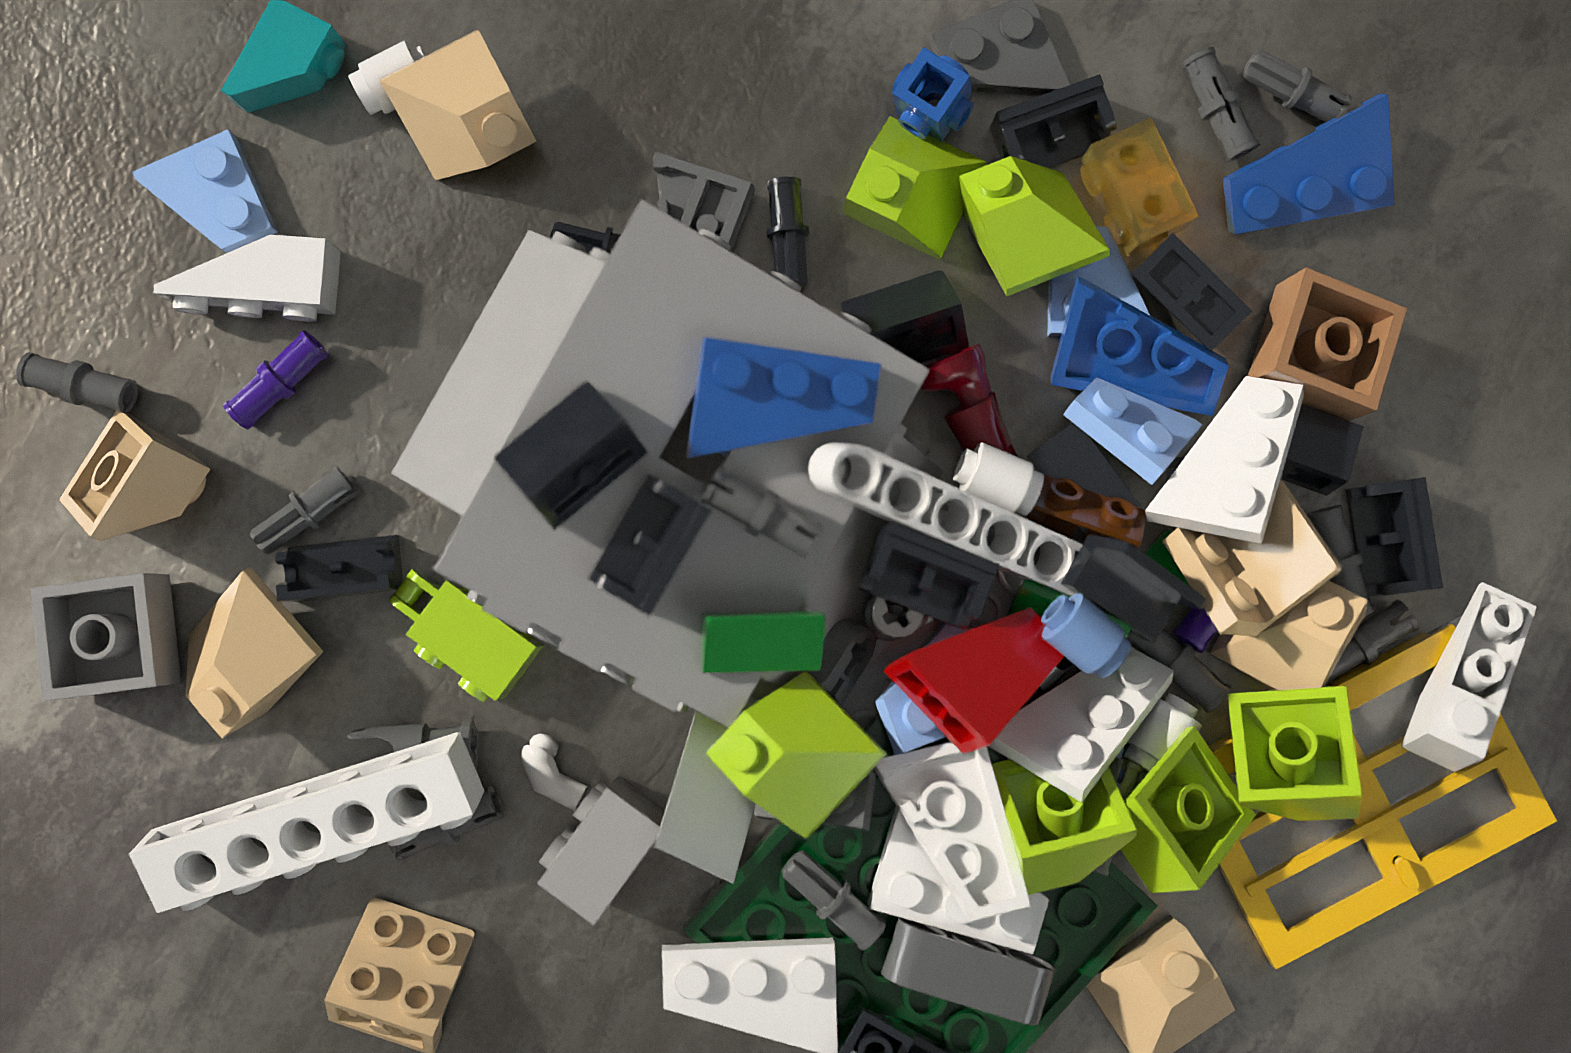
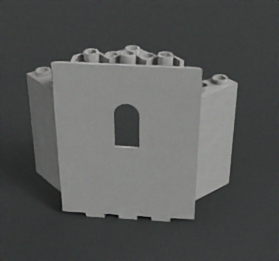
[392,199,943,727]

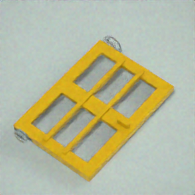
[1209,616,1557,969]

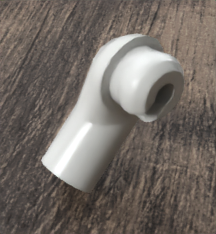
[521,733,587,811]

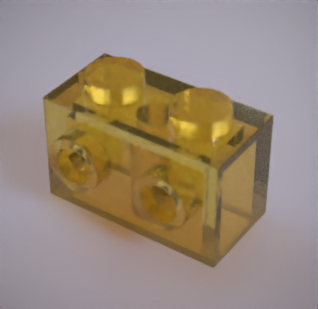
[1080,117,1199,256]

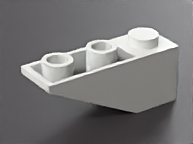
[153,235,341,322]
[1401,582,1537,772]

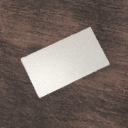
[655,696,759,884]

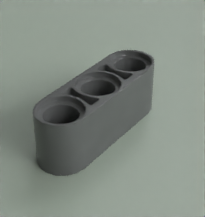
[881,917,1056,1025]

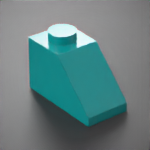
[220,0,346,113]

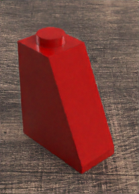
[883,607,1064,754]

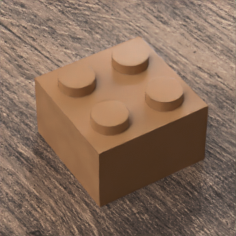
[1248,267,1407,421]

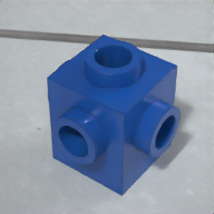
[892,47,974,143]

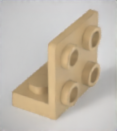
[1162,480,1341,636]
[324,897,474,1053]

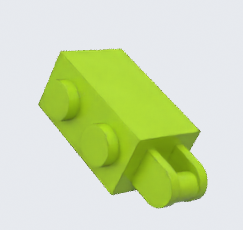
[389,569,544,702]

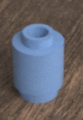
[1041,593,1131,678]

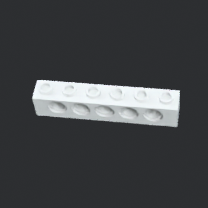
[129,731,484,913]

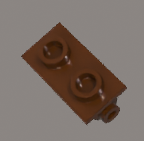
[1025,474,1147,548]

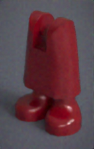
[920,344,1018,457]

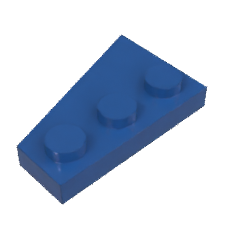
[1223,94,1395,234]
[1050,275,1229,416]
[687,337,881,457]

